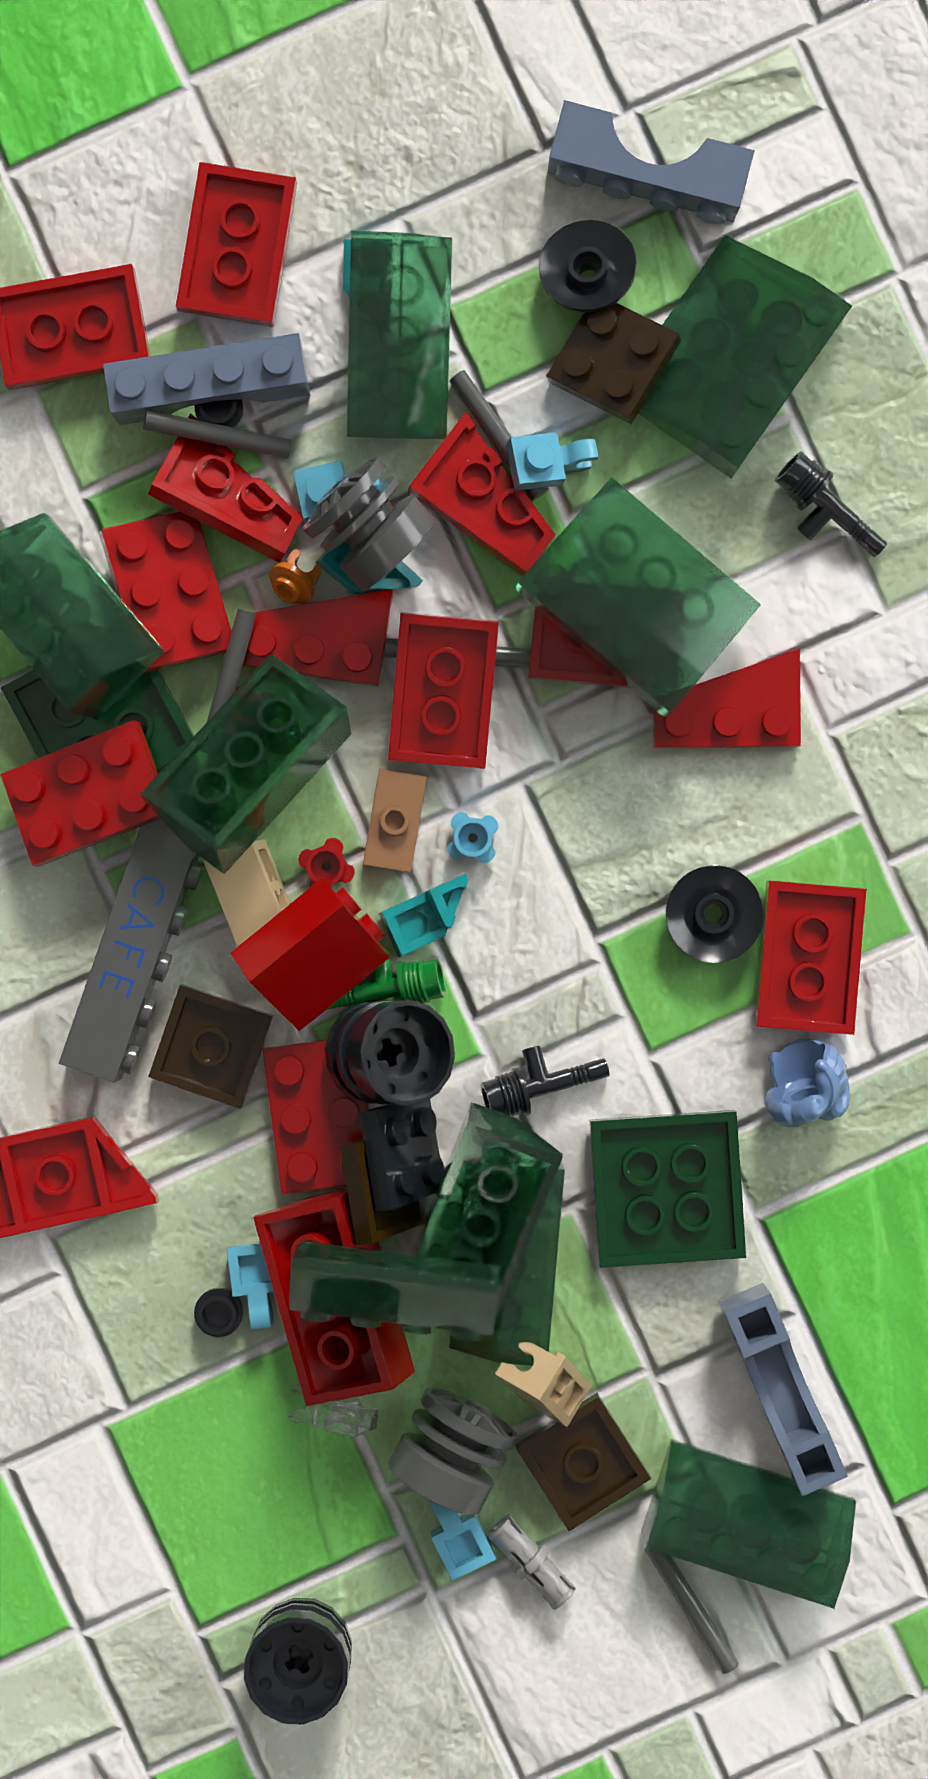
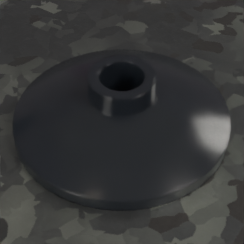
[539,220,637,312]
[665,865,764,963]

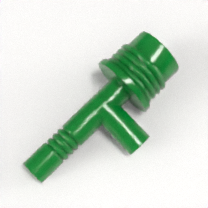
[327,949,446,1010]

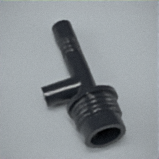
[775,451,887,557]
[480,1045,610,1120]

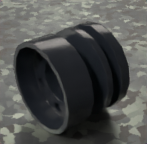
[325,1000,455,1106]
[244,1597,352,1725]

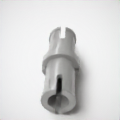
[487,1514,576,1610]

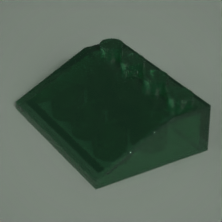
[638,235,852,479]
[516,477,761,717]

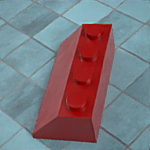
[253,1188,415,1406]

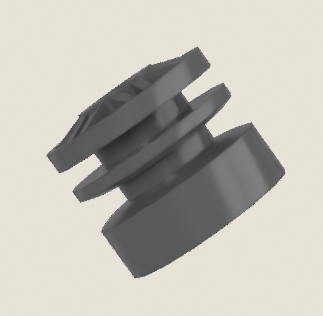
[303,456,436,591]
[388,1387,518,1515]

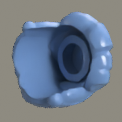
[764,1039,850,1127]

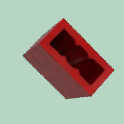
[230,877,390,1032]

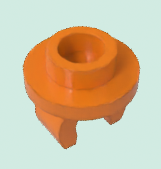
[269,549,322,604]

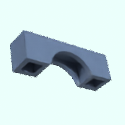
[547,100,755,224]
[103,333,310,425]
[718,1283,848,1496]

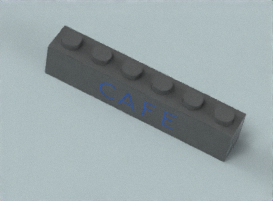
[58,787,220,1083]

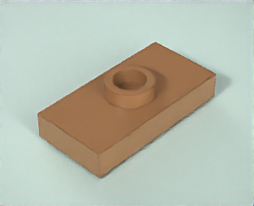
[363,768,427,873]

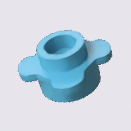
[448,812,498,863]

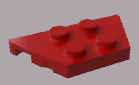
[0,1116,159,1238]

